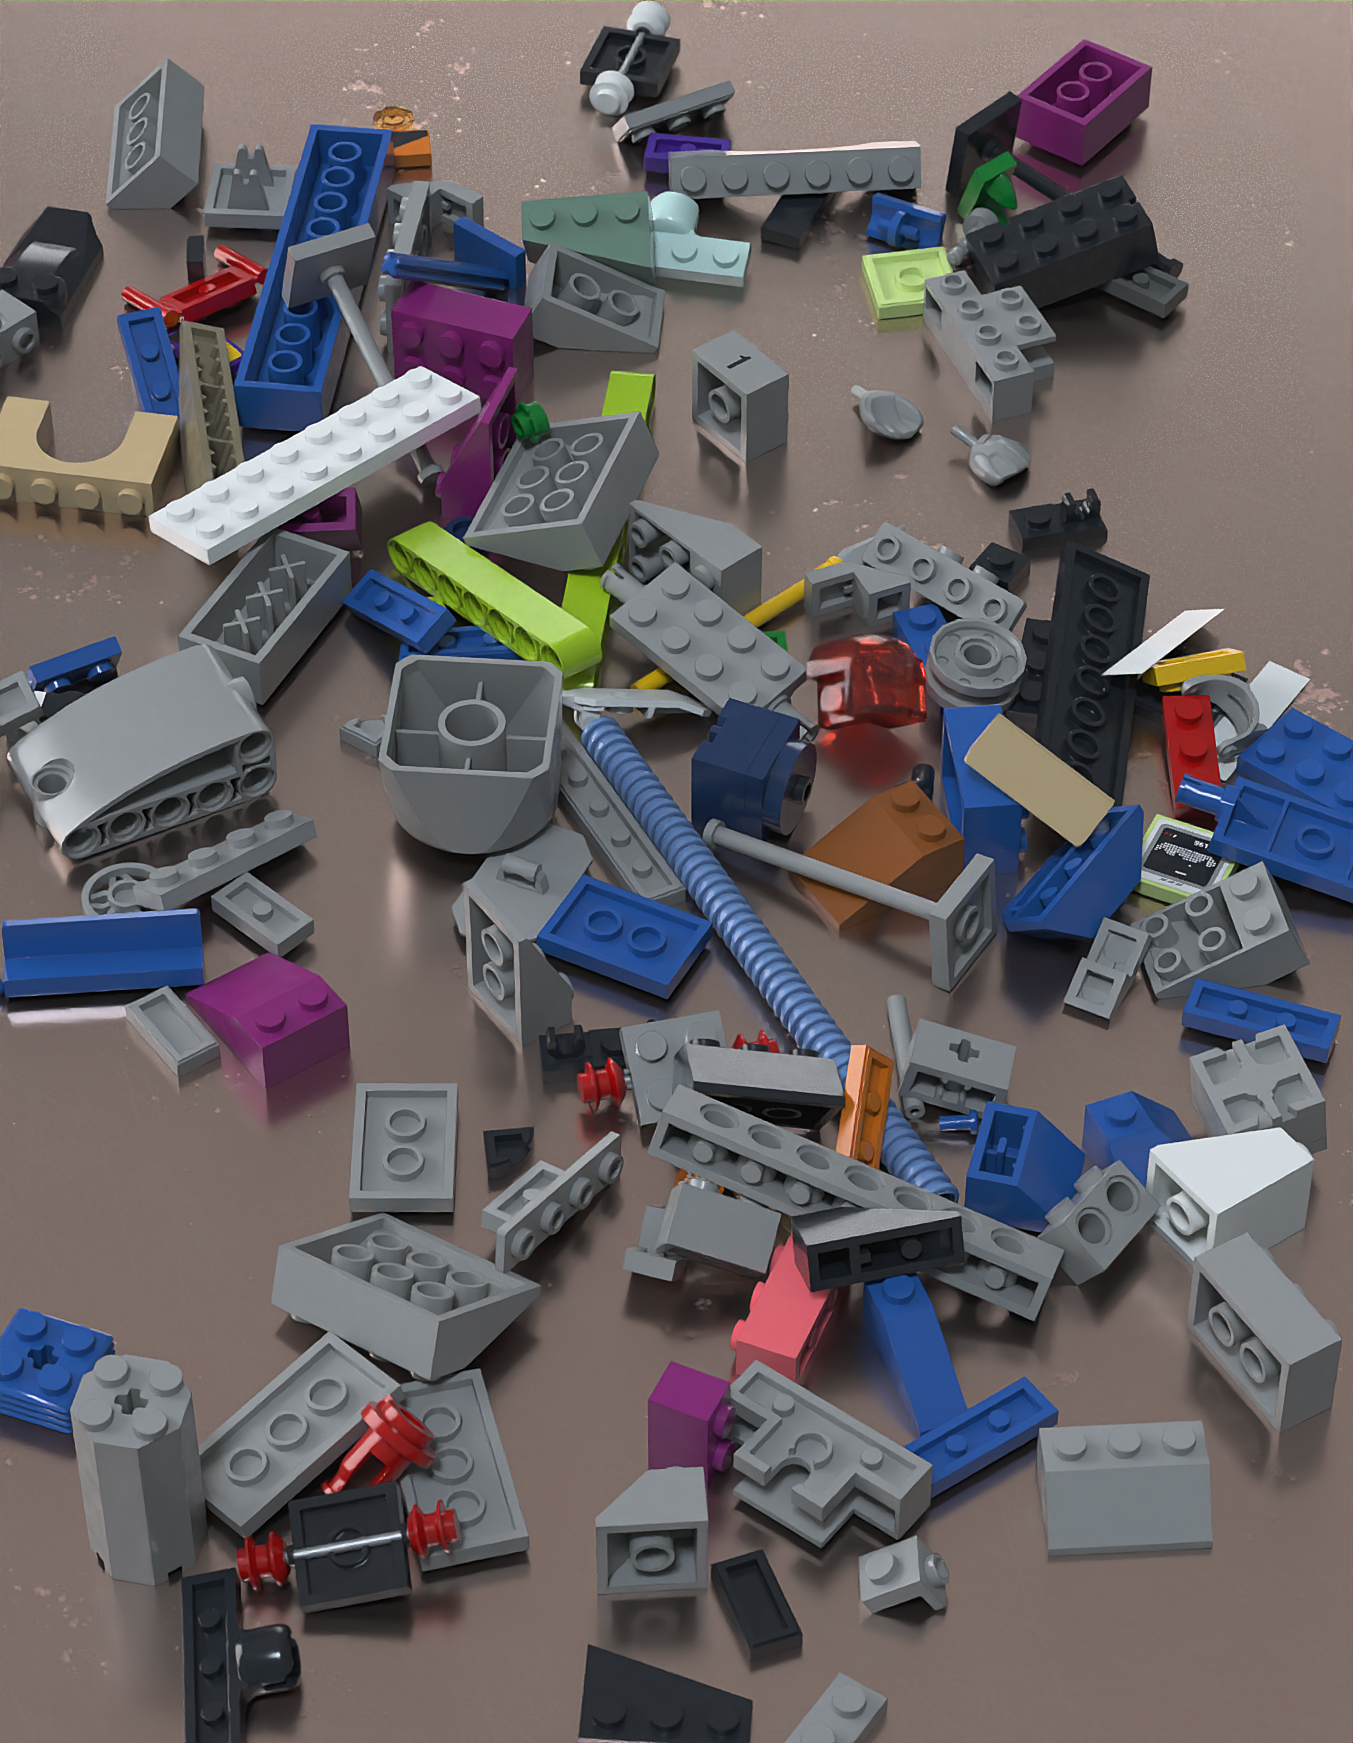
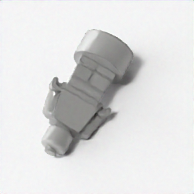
[947,208,999,266]

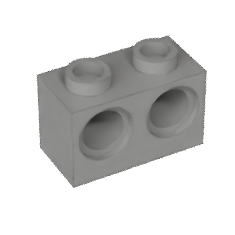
[1037,1160,1161,1285]

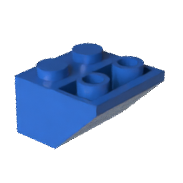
[964,1101,1085,1232]

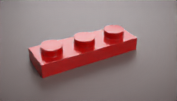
[1161,695,1221,820]

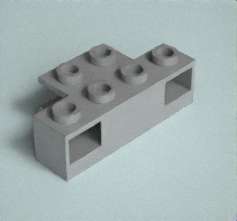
[923,270,1056,422]
[730,1360,933,1548]

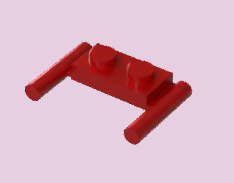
[121,245,268,327]

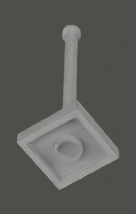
[281,223,444,487]
[702,818,997,992]

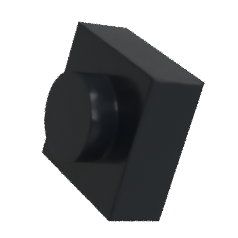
[969,542,1031,593]

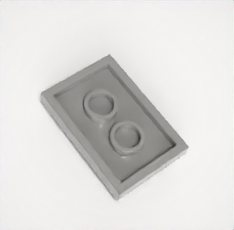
[349,1083,459,1212]

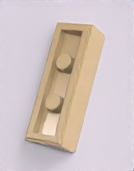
[964,713,1115,848]

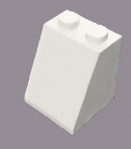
[1146,1127,1315,1267]

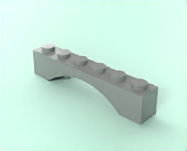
[668,141,922,199]

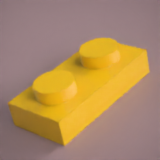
[1142,648,1246,692]

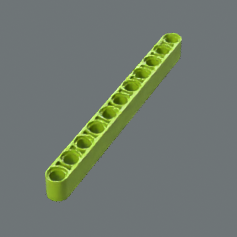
[561,370,656,707]

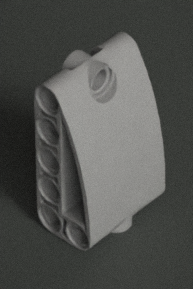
[7,644,277,859]

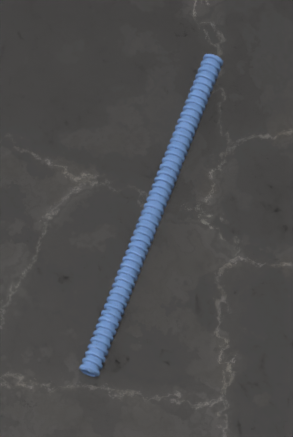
[581,716,960,1203]

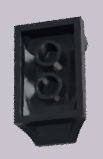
[0,206,104,331]

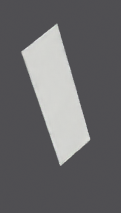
[1102,609,1224,675]
[1214,661,1310,782]

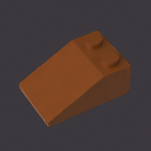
[789,780,965,932]

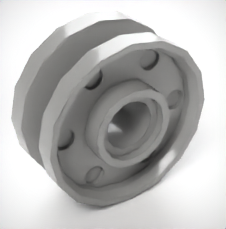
[923,618,1027,712]

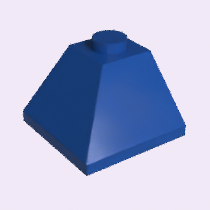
[1082,1091,1193,1188]

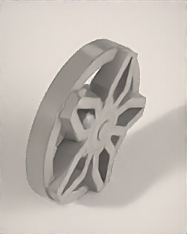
[81,862,156,915]

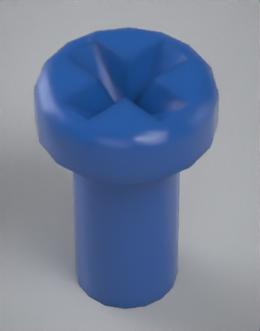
[940,1110,979,1135]

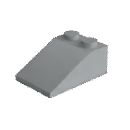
[524,242,665,353]
[463,879,574,1046]

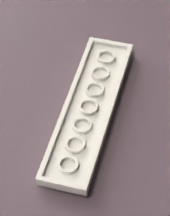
[148,366,481,565]

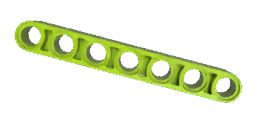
[387,521,602,680]

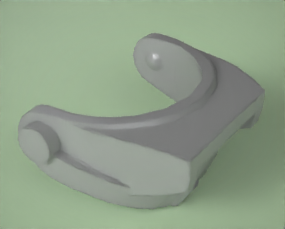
[1181,675,1268,759]

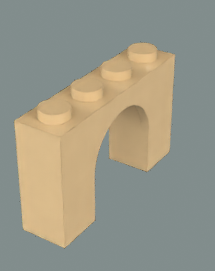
[0,396,181,517]

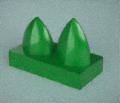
[957,151,1018,226]

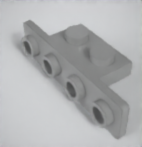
[862,522,1027,632]
[481,1131,624,1274]

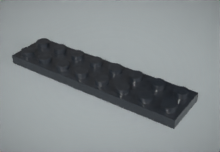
[1034,540,1150,807]

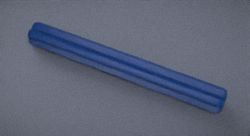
[380,252,508,293]

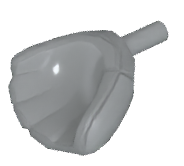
[851,385,924,440]
[950,424,1032,486]

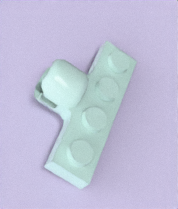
[651,192,752,287]

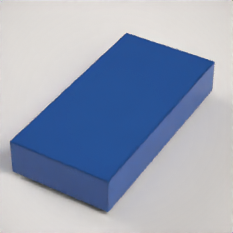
[453,216,526,291]

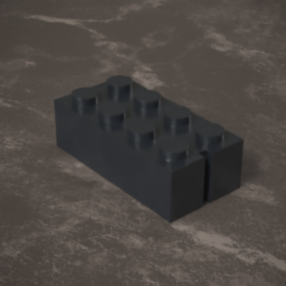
[965,175,1160,309]

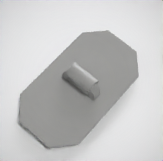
[451,823,593,942]

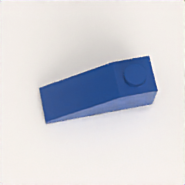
[862,1272,967,1437]

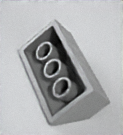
[106,58,205,209]

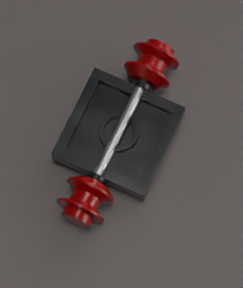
[237,1481,461,1613]

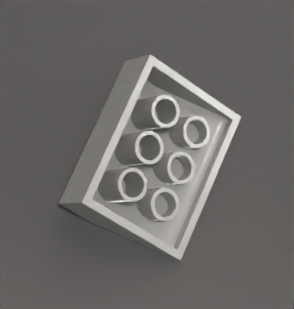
[463,411,660,571]
[271,1212,541,1381]

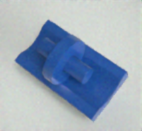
[866,193,947,250]

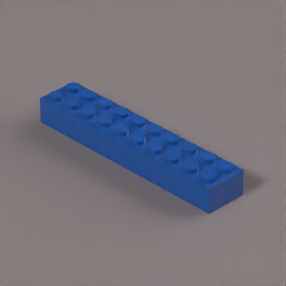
[234,124,395,432]

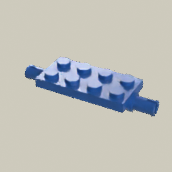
[1175,773,1353,903]

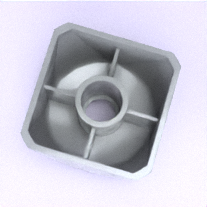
[378,654,563,854]

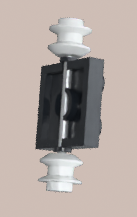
[580,1,680,116]

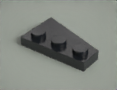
[578,1644,753,1743]

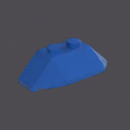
[1002,804,1144,942]

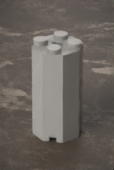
[70,1354,208,1586]

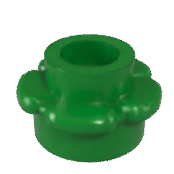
[511,401,550,444]

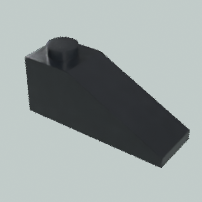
[791,1207,965,1292]

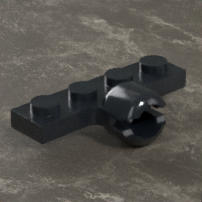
[181,1567,301,1743]

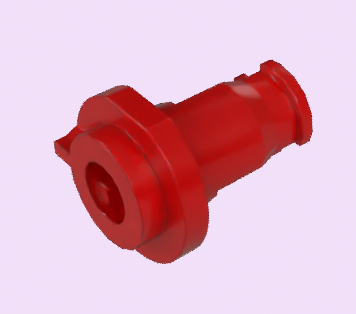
[321,1394,437,1494]

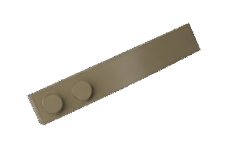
[179,321,245,495]

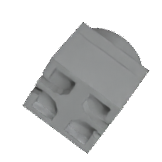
[1189,1024,1327,1154]

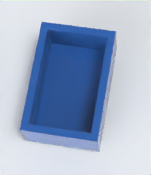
[940,704,1030,875]

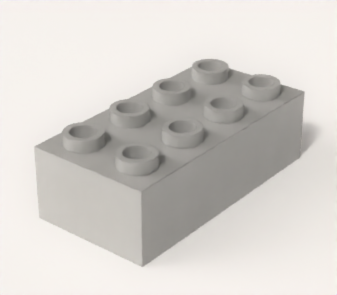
[178,528,352,705]

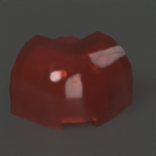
[806,634,927,731]

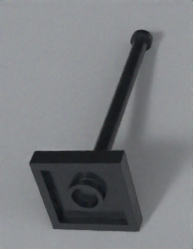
[945,91,1183,278]

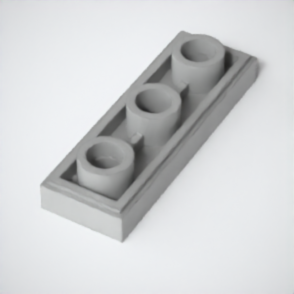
[611,80,736,144]

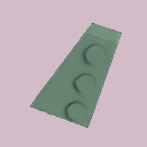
[521,191,656,287]

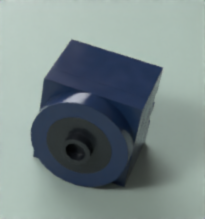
[691,698,817,842]

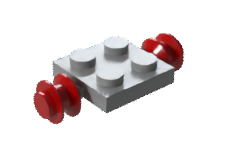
[577,1010,780,1129]

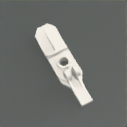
[562,688,712,730]

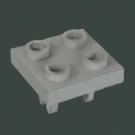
[203,144,297,230]

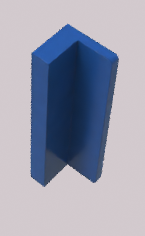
[2,908,204,997]

